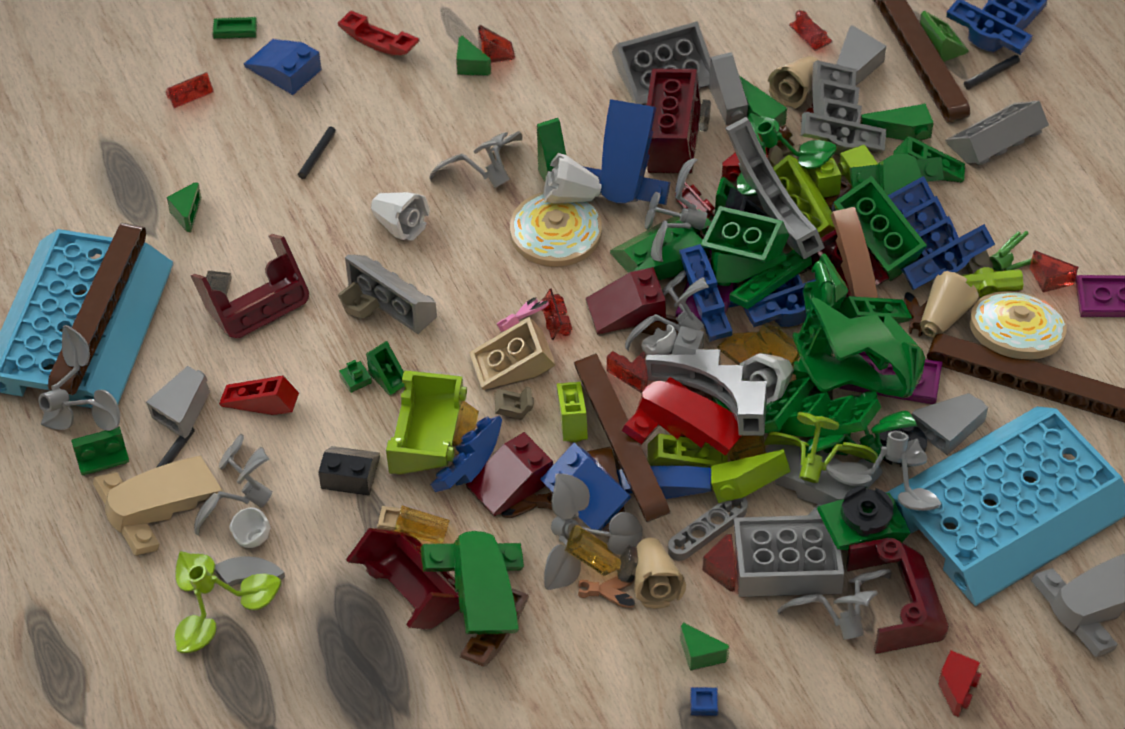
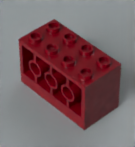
[647,69,702,173]

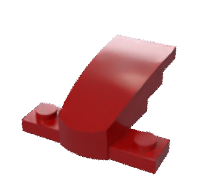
[621,377,744,456]

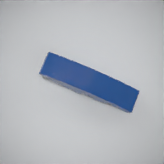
[679,244,732,342]
[616,466,712,499]

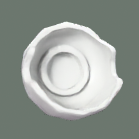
[641,325,677,355]
[229,507,270,548]

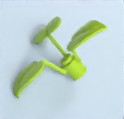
[764,412,878,483]
[175,551,282,653]

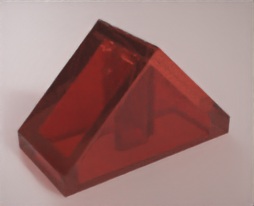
[478,25,515,63]
[1030,250,1079,293]
[702,534,736,591]

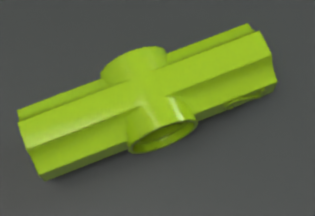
[962,267,1024,298]

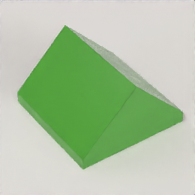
[920,10,969,62]

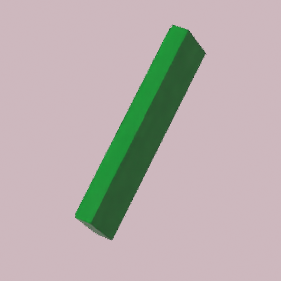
[730,250,812,309]

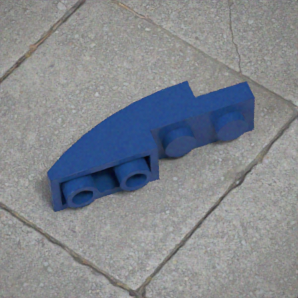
[430,415,502,492]

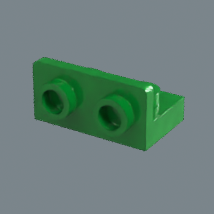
[71,426,130,476]

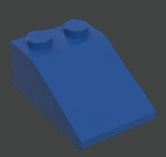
[244,39,322,95]
[540,443,631,531]

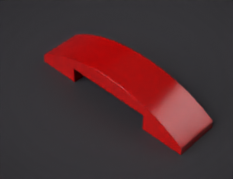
[338,10,420,55]

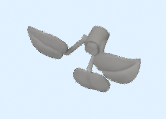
[429,131,523,188]
[645,159,707,262]
[625,270,709,352]
[38,325,120,431]
[826,431,941,510]
[194,434,272,536]
[544,474,643,590]
[778,569,892,639]

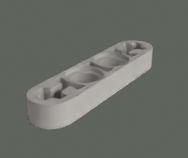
[668,497,748,561]

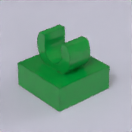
[339,360,372,393]

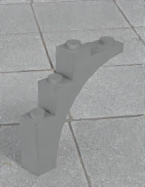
[725,117,824,259]
[646,349,767,435]

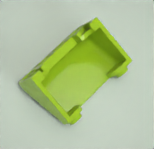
[386,370,467,475]

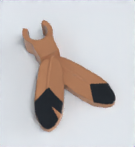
[578,574,635,608]

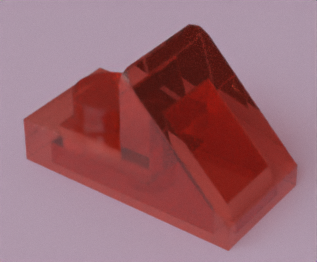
[607,351,648,393]

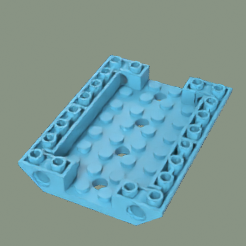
[0,229,173,408]
[886,406,1125,606]

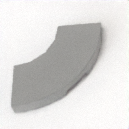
[214,556,285,587]

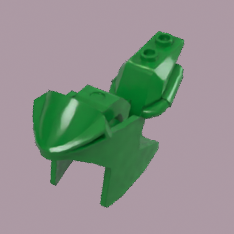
[793,254,925,398]

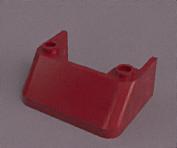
[191,234,309,338]
[346,528,460,630]
[846,538,948,654]

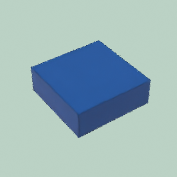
[691,687,718,716]

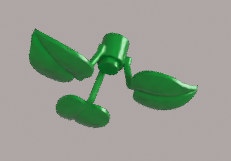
[737,113,837,196]
[806,390,917,463]

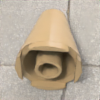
[767,56,818,108]
[920,271,979,337]
[634,538,686,609]

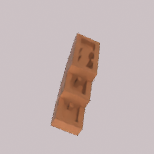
[831,207,878,298]

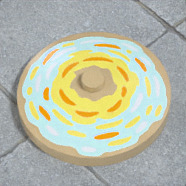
[510,192,602,267]
[969,291,1067,359]

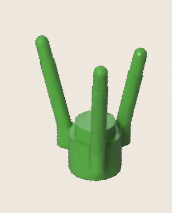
[990,231,1042,271]

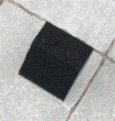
[318,446,380,496]

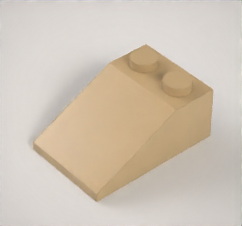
[469,317,556,390]

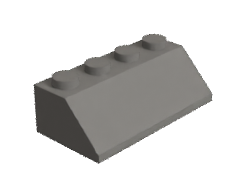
[946,101,1049,165]
[345,255,437,334]

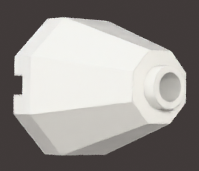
[543,153,601,204]
[371,192,430,241]
[740,353,794,404]

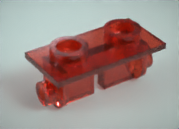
[789,10,832,51]
[165,72,214,108]
[541,288,573,340]

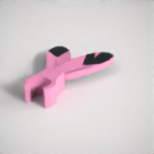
[497,297,549,332]

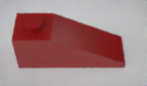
[219,375,299,415]

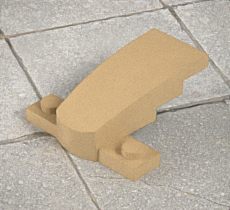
[93,455,222,556]

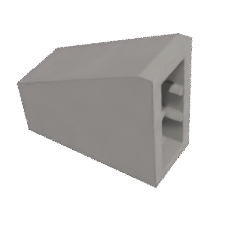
[836,25,886,86]
[709,52,748,125]
[146,366,210,438]
[912,393,988,455]

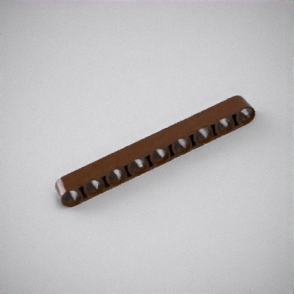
[873,0,970,123]
[48,223,146,395]
[927,334,1125,423]
[574,353,670,522]

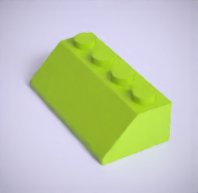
[773,155,835,250]

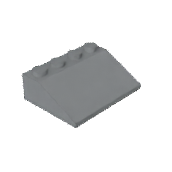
[612,21,710,105]
[734,515,844,597]

